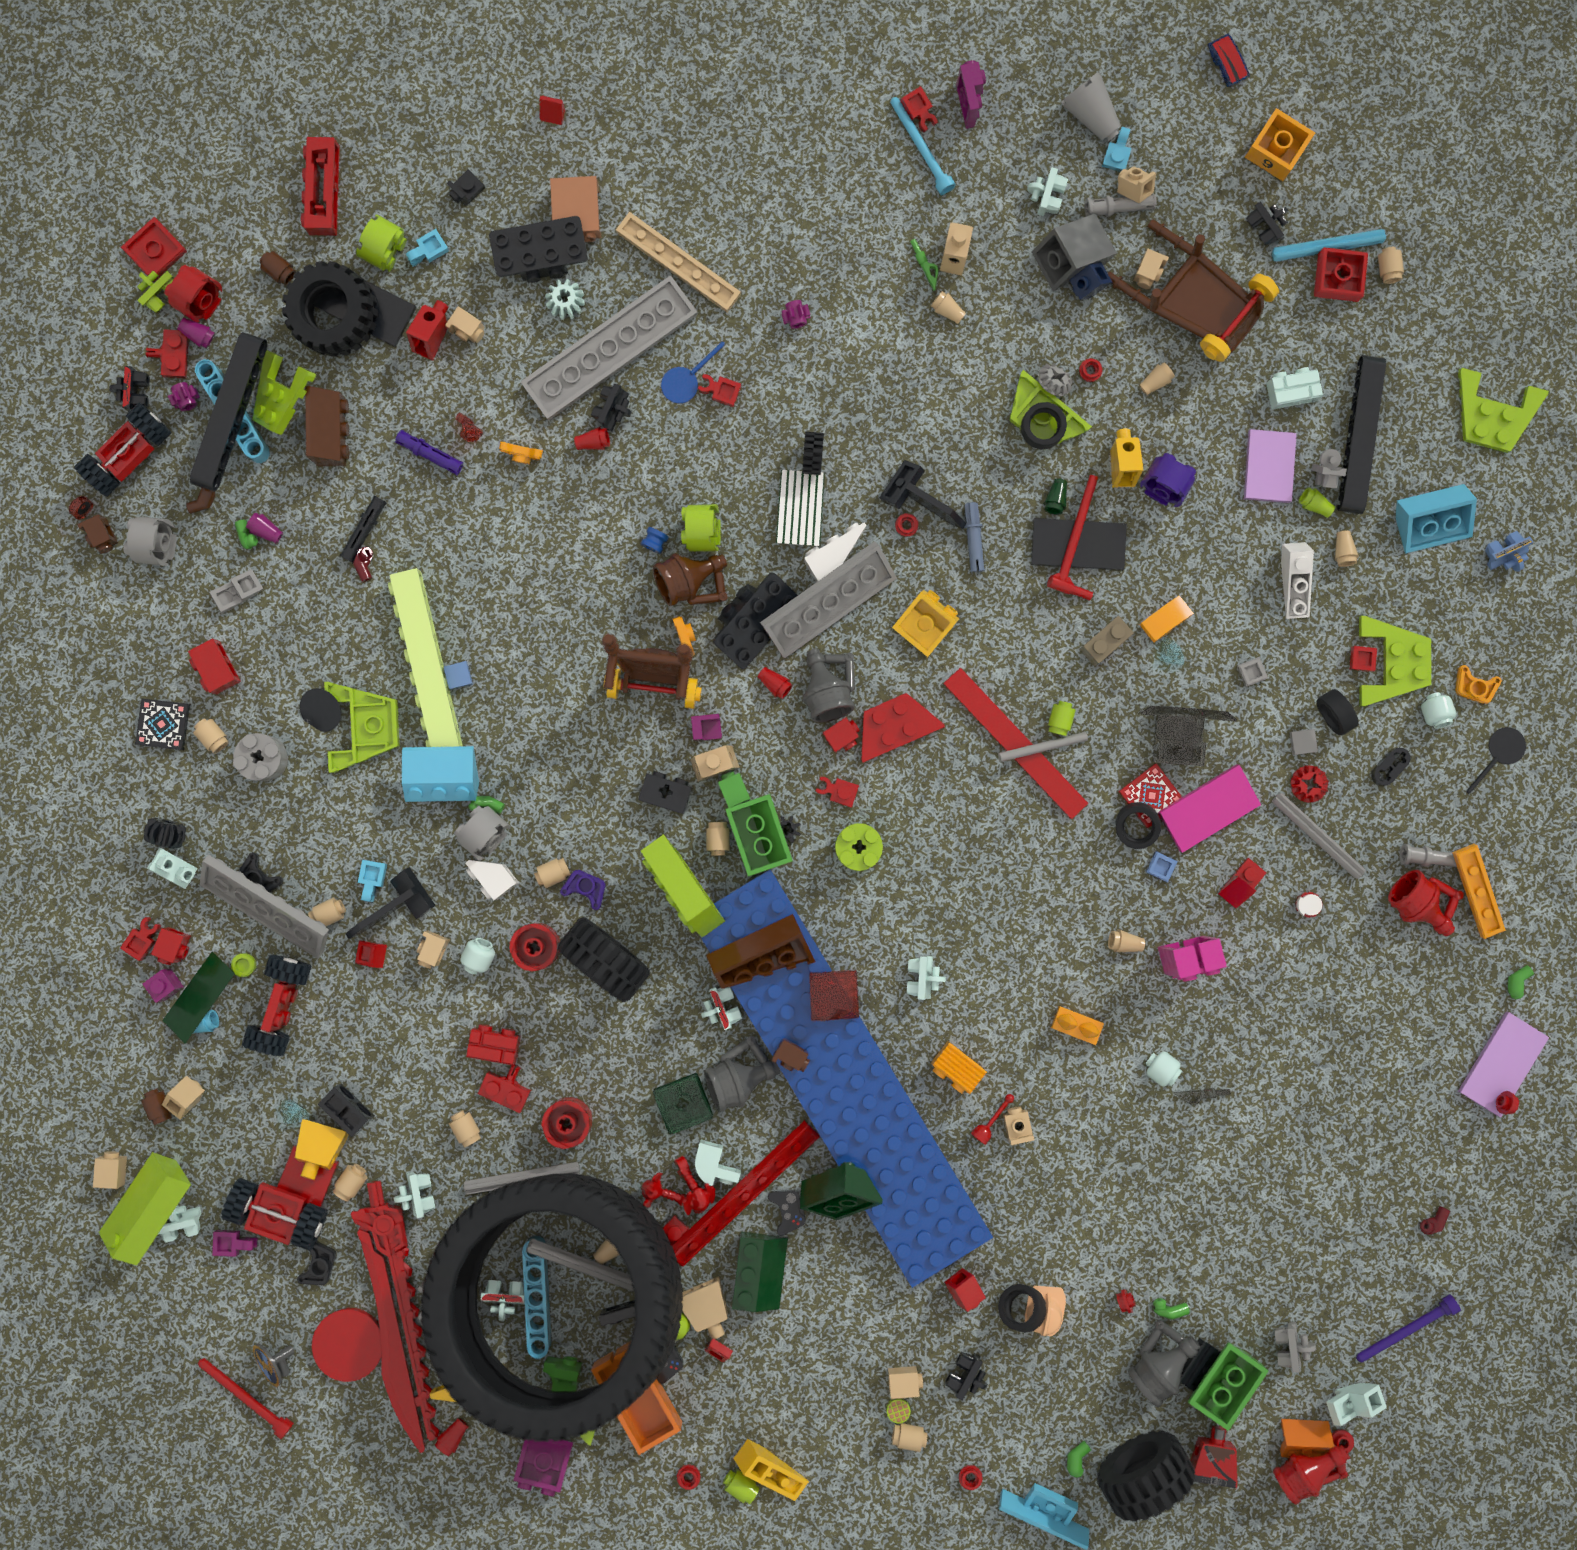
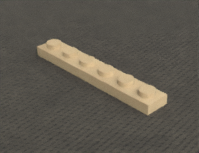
[616,212,741,313]

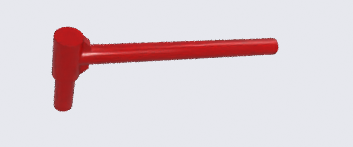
[1047,475,1098,601]

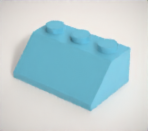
[1395,484,1477,553]
[402,746,479,802]

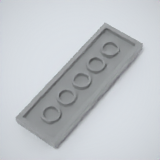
[760,541,897,659]
[200,855,329,959]

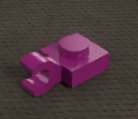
[212,1230,258,1257]

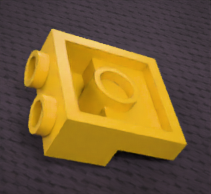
[892,590,959,657]

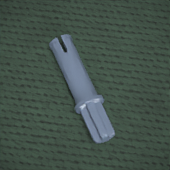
[964,502,985,573]

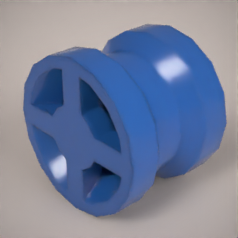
[640,527,669,554]

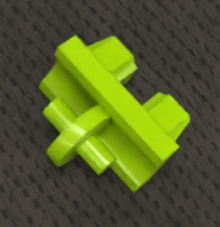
[137,271,174,313]

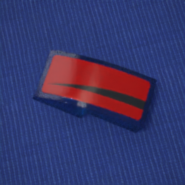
[1207,33,1250,87]

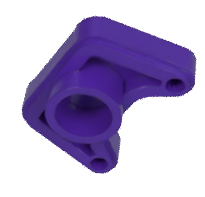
[560,870,606,910]

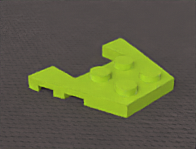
[252,350,316,435]
[1458,368,1549,453]
[1359,616,1431,707]
[324,682,400,773]

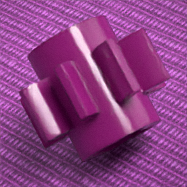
[782,300,810,329]
[168,382,200,412]

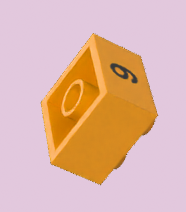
[1245,108,1315,181]

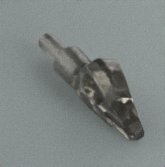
[1173,1088,1231,1105]

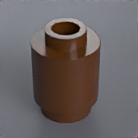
[260,251,296,285]
[140,1088,172,1125]

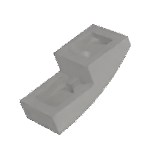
[209,569,263,614]

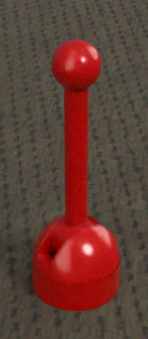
[970,1094,1014,1145]

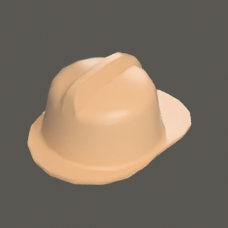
[1025,1286,1066,1336]

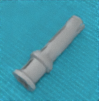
[1084,194,1157,217]
[1399,844,1457,867]

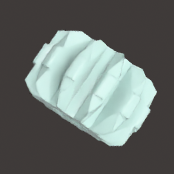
[545,279,585,320]

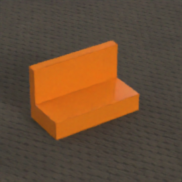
[1280,1419,1334,1458]

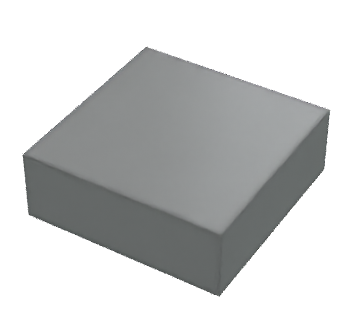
[1237,657,1268,687]
[1289,729,1318,755]

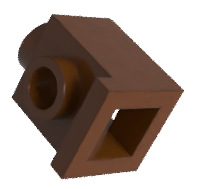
[77,514,118,554]
[771,1038,810,1072]

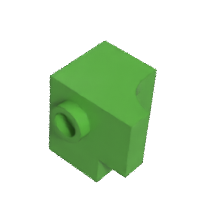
[543,1356,582,1391]

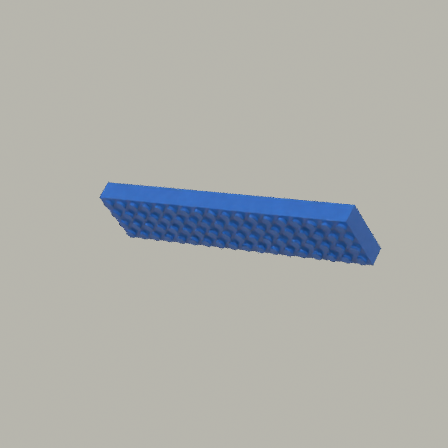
[700,869,993,1288]

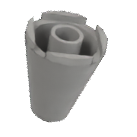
[1060,72,1121,141]

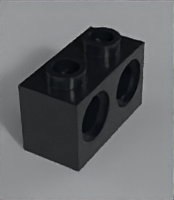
[317,1084,375,1137]

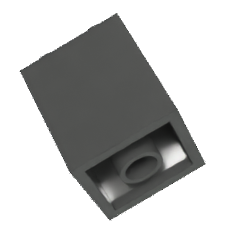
[1032,213,1117,292]

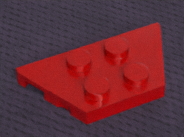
[861,693,945,763]

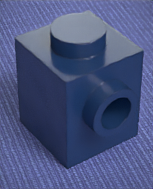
[1070,262,1112,300]

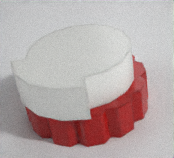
[1295,892,1323,918]

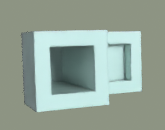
[695,1140,741,1186]
[1326,1383,1387,1426]

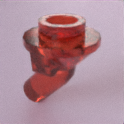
[455,413,483,442]

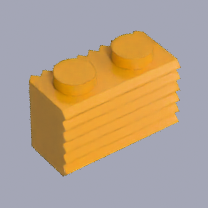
[931,1041,987,1094]

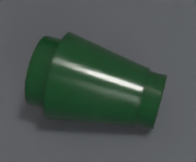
[1043,478,1067,515]

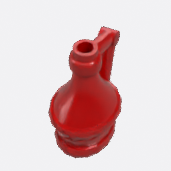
[1388,870,1464,937]
[1273,1445,1350,1505]

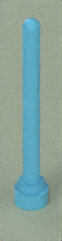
[891,97,956,195]

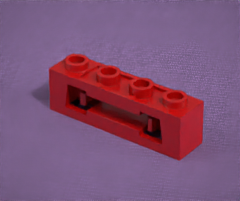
[301,137,340,236]

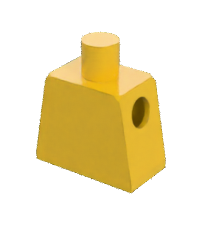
[1110,429,1143,488]
[295,1119,349,1180]

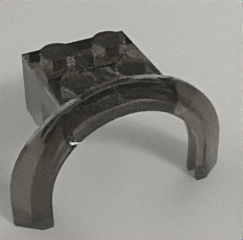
[1138,705,1237,766]

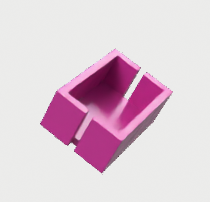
[1158,936,1227,981]

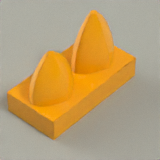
[1051,1006,1104,1045]

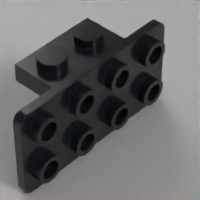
[489,216,588,283]
[713,572,798,669]

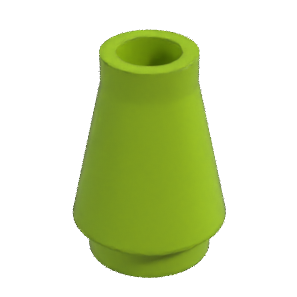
[1298,487,1335,518]

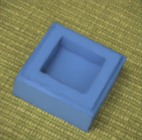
[444,661,473,690]
[1146,851,1178,883]

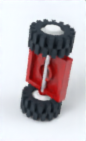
[74,403,172,497]
[242,955,312,1056]
[221,1178,328,1251]

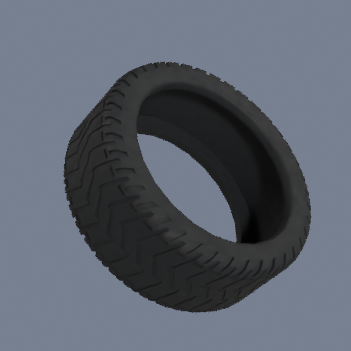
[421,1173,683,1442]

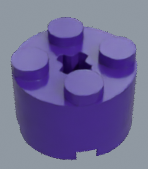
[1140,453,1196,507]

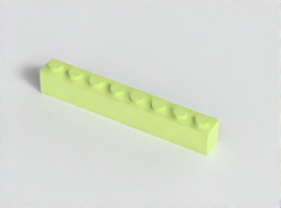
[388,568,463,747]

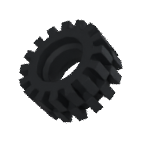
[802,431,824,475]

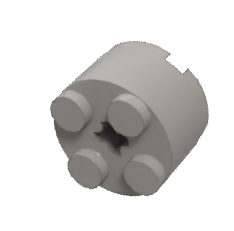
[123,517,177,566]
[233,733,288,782]
[454,806,511,861]

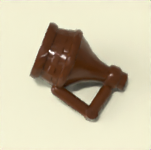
[652,553,728,606]

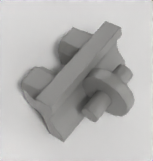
[1311,449,1347,488]
[1275,1322,1316,1372]

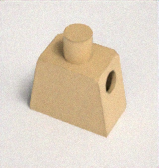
[940,222,973,276]
[690,745,740,782]
[682,1276,728,1339]

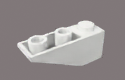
[804,522,866,582]
[1281,542,1314,619]

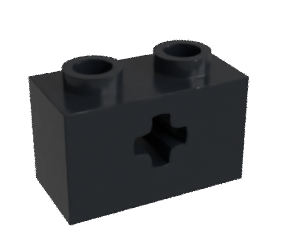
[638,771,693,814]

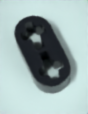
[1371,747,1411,786]

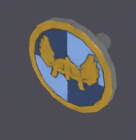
[253,1343,295,1387]

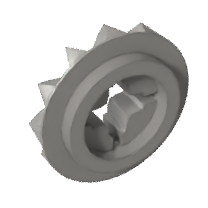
[1038,364,1073,396]

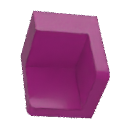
[691,714,722,741]

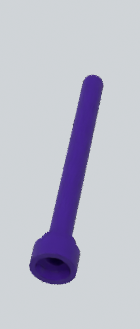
[1356,1294,1461,1362]

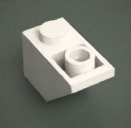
[465,860,519,901]

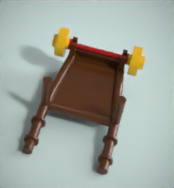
[1108,219,1279,362]
[602,634,702,709]

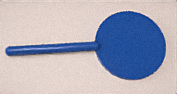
[661,342,725,403]

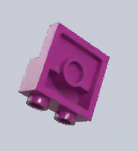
[956,60,986,129]
[513,1439,573,1497]

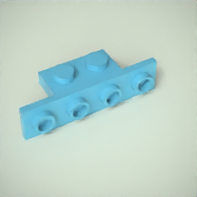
[999,1483,1089,1550]

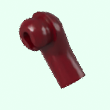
[353,547,373,583]
[1420,1206,1451,1235]

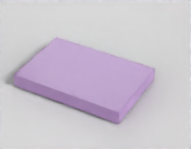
[1244,429,1297,503]

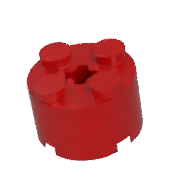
[164,265,222,322]
[509,923,560,971]
[542,1097,592,1149]

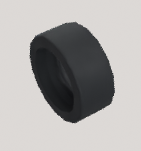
[1021,402,1067,450]
[1316,689,1359,736]
[1115,802,1161,849]
[998,1284,1047,1333]

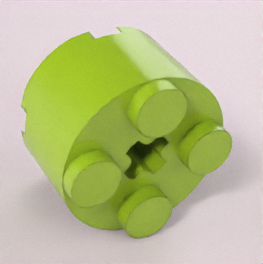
[356,214,407,271]
[681,504,721,552]
[835,823,883,871]

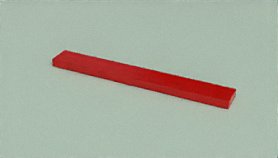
[943,667,1088,819]
[672,1120,820,1267]

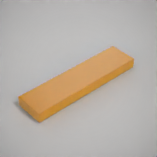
[1452,844,1506,939]

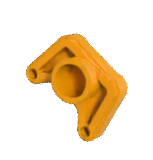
[499,442,543,464]
[673,616,696,657]
[1455,665,1501,704]

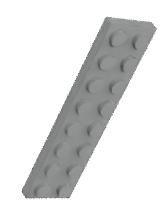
[521,275,698,421]

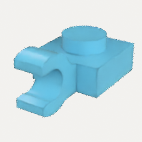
[1102,127,1132,172]
[406,229,449,267]
[358,860,387,902]

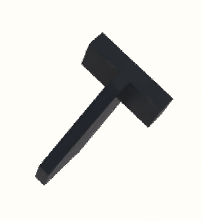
[879,460,966,529]
[345,867,436,939]

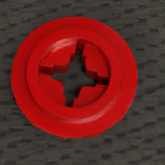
[1291,765,1329,803]

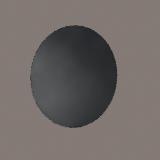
[300,688,341,732]

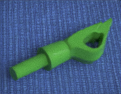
[910,239,939,291]

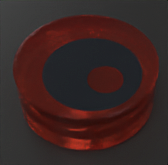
[69,496,93,520]

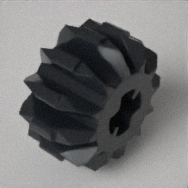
[143,818,186,849]

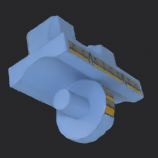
[1485,531,1533,572]

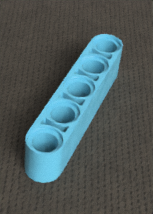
[195,359,270,463]
[522,1235,551,1359]

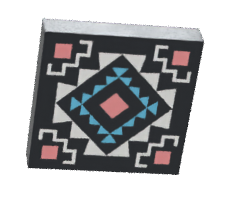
[135,698,190,750]

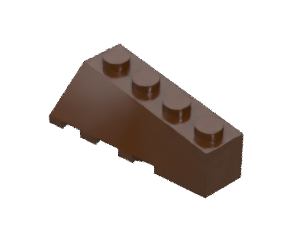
[706,914,815,989]

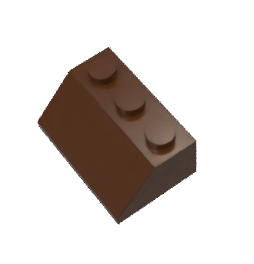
[305,386,350,467]

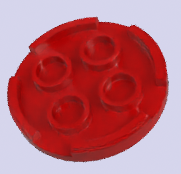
[312,1308,381,1382]

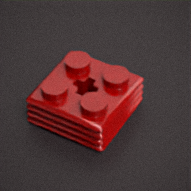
[1314,247,1368,302]

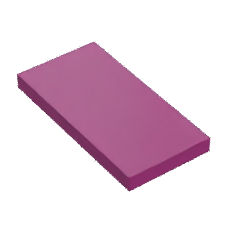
[1158,764,1261,853]

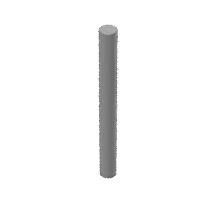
[998,732,1088,762]

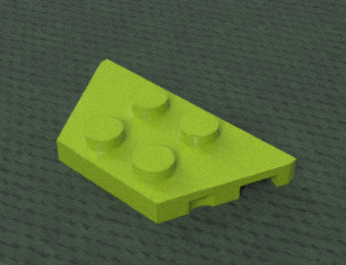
[1009,370,1092,450]

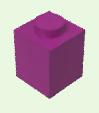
[142,968,184,1003]

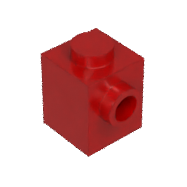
[822,717,860,753]
[151,927,191,965]
[944,1268,986,1312]

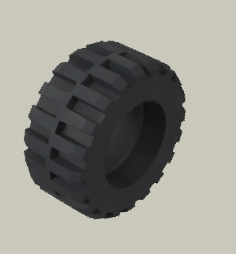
[282,261,378,357]
[558,917,650,1002]
[1097,1430,1195,1522]

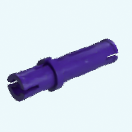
[395,430,464,476]

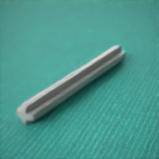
[1272,793,1365,879]
[464,1162,580,1195]
[527,1239,634,1291]

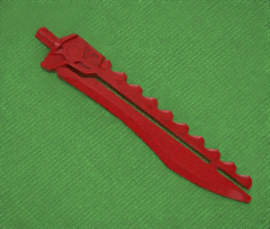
[350,1180,440,1453]

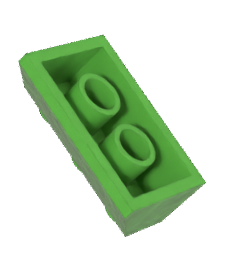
[725,794,793,876]
[1188,1342,1269,1431]

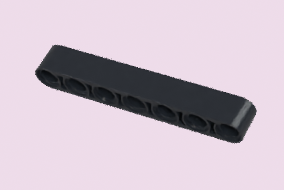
[190,332,268,492]
[1337,355,1386,514]

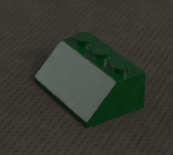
[800,1162,882,1220]
[732,1232,788,1312]

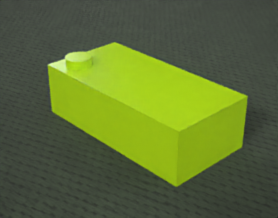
[99,1152,191,1266]

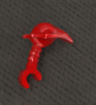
[674,1156,715,1215]
[641,1172,687,1208]

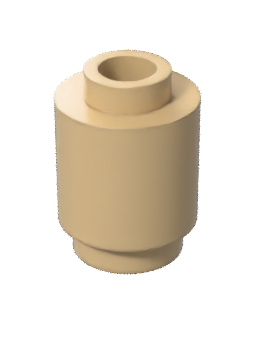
[1378,247,1404,284]
[193,719,229,754]
[706,822,730,856]
[534,858,571,888]
[308,897,346,927]
[448,1110,481,1148]
[333,1164,367,1201]
[892,1423,927,1452]

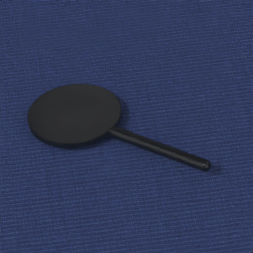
[1467,727,1526,794]

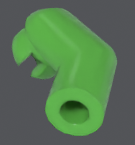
[235,520,258,549]
[468,796,505,814]
[1508,965,1534,1000]
[1153,1298,1190,1320]
[1067,1441,1091,1478]

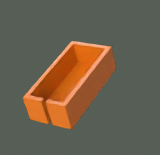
[591,1342,682,1455]

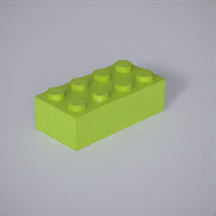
[641,834,725,938]

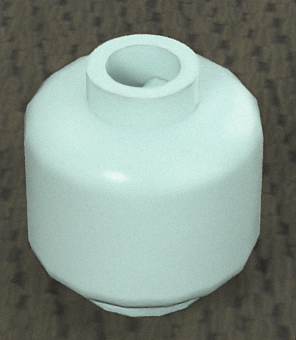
[1421,692,1457,729]
[460,938,495,974]
[1146,1051,1182,1087]

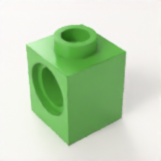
[718,771,751,808]

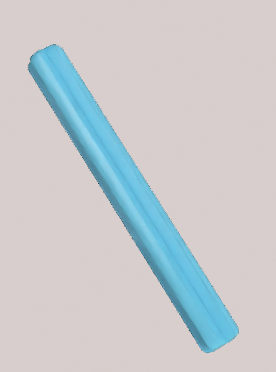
[1272,229,1386,261]

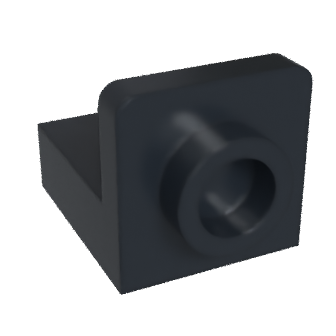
[446,169,485,206]

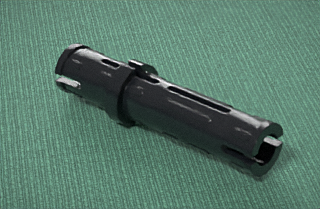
[339,495,387,563]

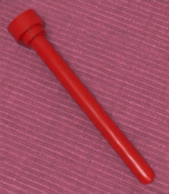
[198,1358,294,1440]

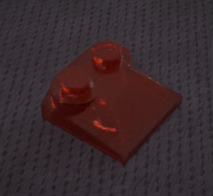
[809,970,859,1021]

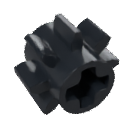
[780,816,801,843]

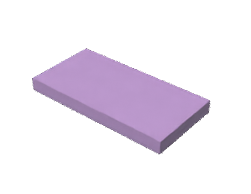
[1458,1012,1549,1118]

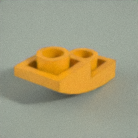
[1140,596,1194,643]

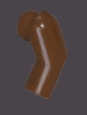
[186,488,216,514]

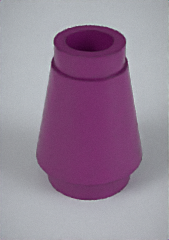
[177,317,215,349]
[246,512,283,544]

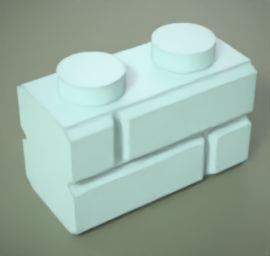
[1266,367,1323,410]

